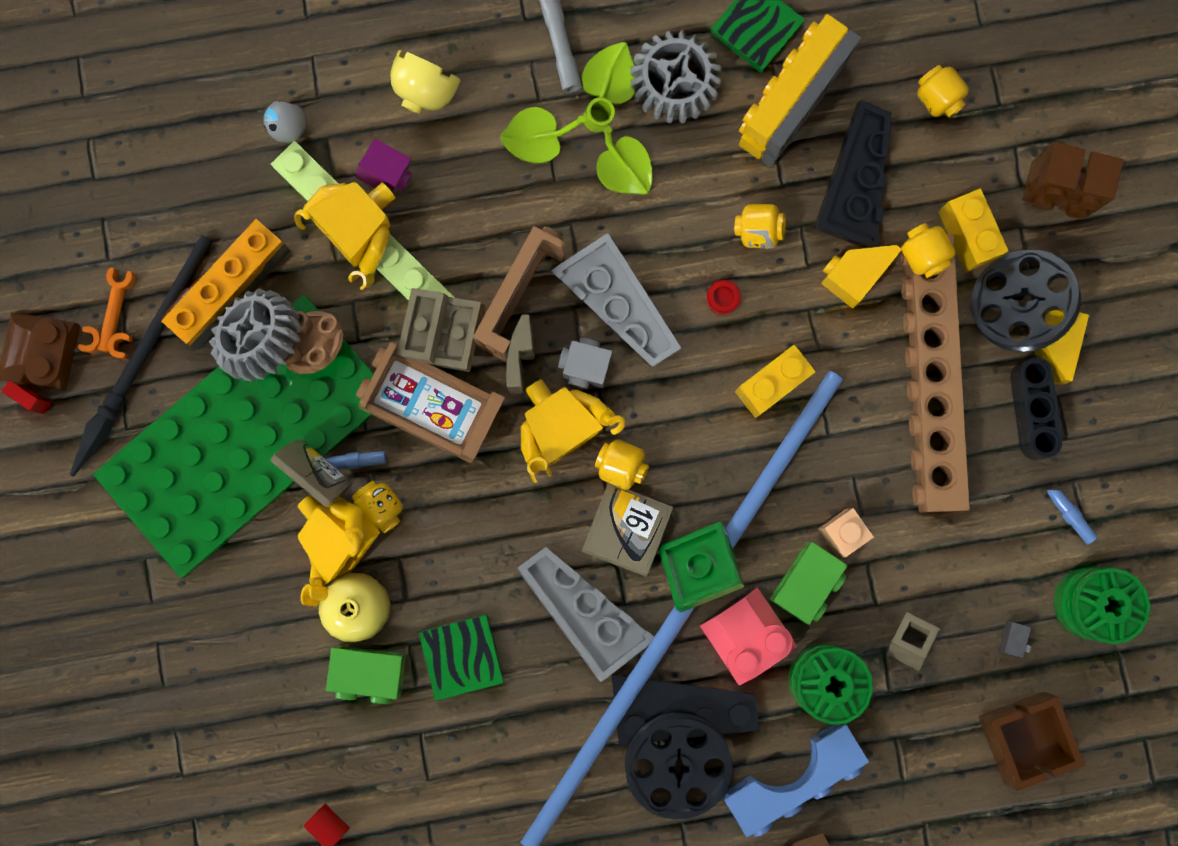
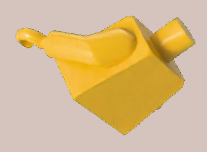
[294,182,395,290]
[520,379,625,483]
[298,495,380,607]

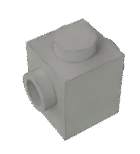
[558,338,612,390]

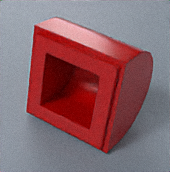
[304,803,350,846]

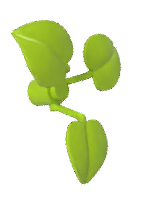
[500,42,652,195]

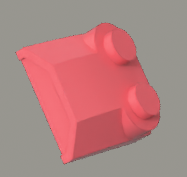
[699,587,797,685]

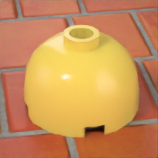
[390,50,461,114]
[318,573,390,643]

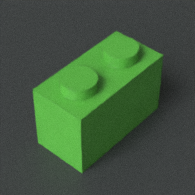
[769,542,848,625]
[326,645,407,704]

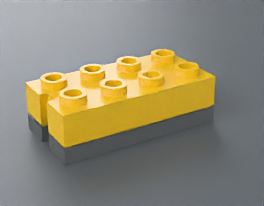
[738,14,861,168]

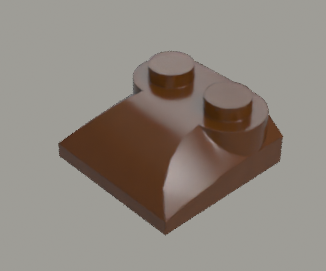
[0,312,80,391]

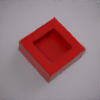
[1,380,51,414]

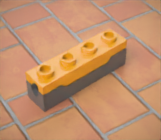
[161,219,291,350]

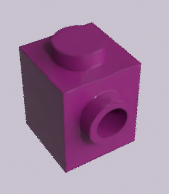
[356,138,412,195]

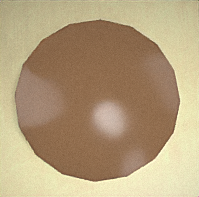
[285,311,344,374]

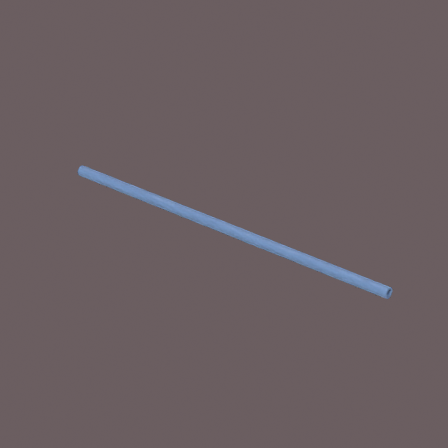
[520,371,843,846]

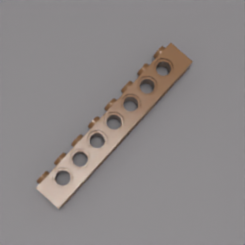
[900,233,970,513]

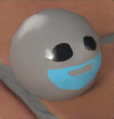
[263,101,307,143]

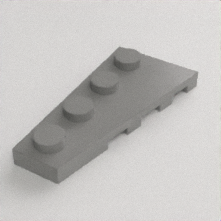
[551,233,682,367]
[517,547,654,682]

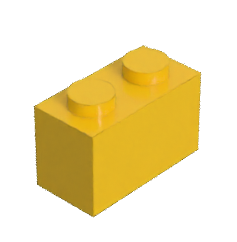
[938,188,1009,273]
[734,345,816,418]

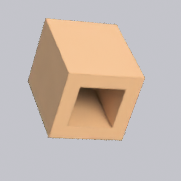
[818,508,874,558]

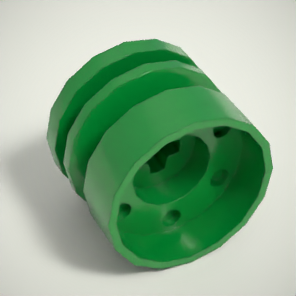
[1053,567,1151,644]
[788,643,873,725]

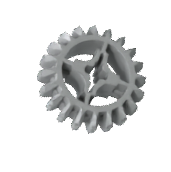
[630,30,722,124]
[209,288,302,382]

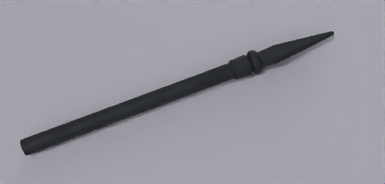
[70,235,213,476]

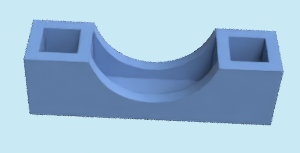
[723,724,869,837]

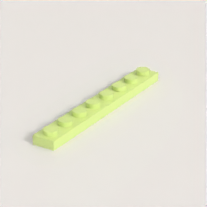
[271,141,455,301]

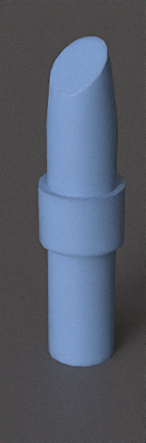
[326,451,387,470]
[1047,489,1098,545]

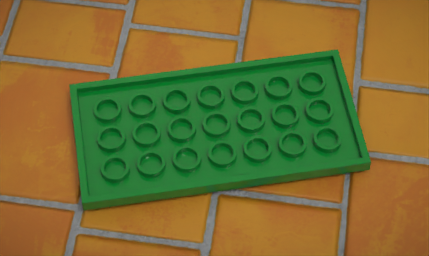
[93,294,374,579]

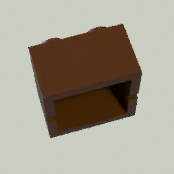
[1022,142,1124,219]
[978,692,1085,791]

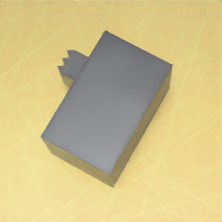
[998,621,1032,658]

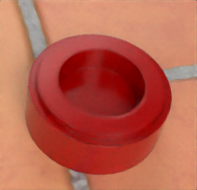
[706,280,741,315]

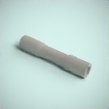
[539,0,582,93]

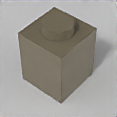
[887,612,940,671]

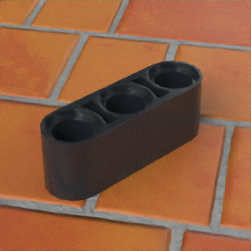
[1010,357,1062,460]

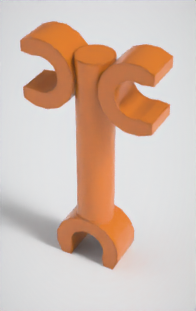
[78,267,136,360]

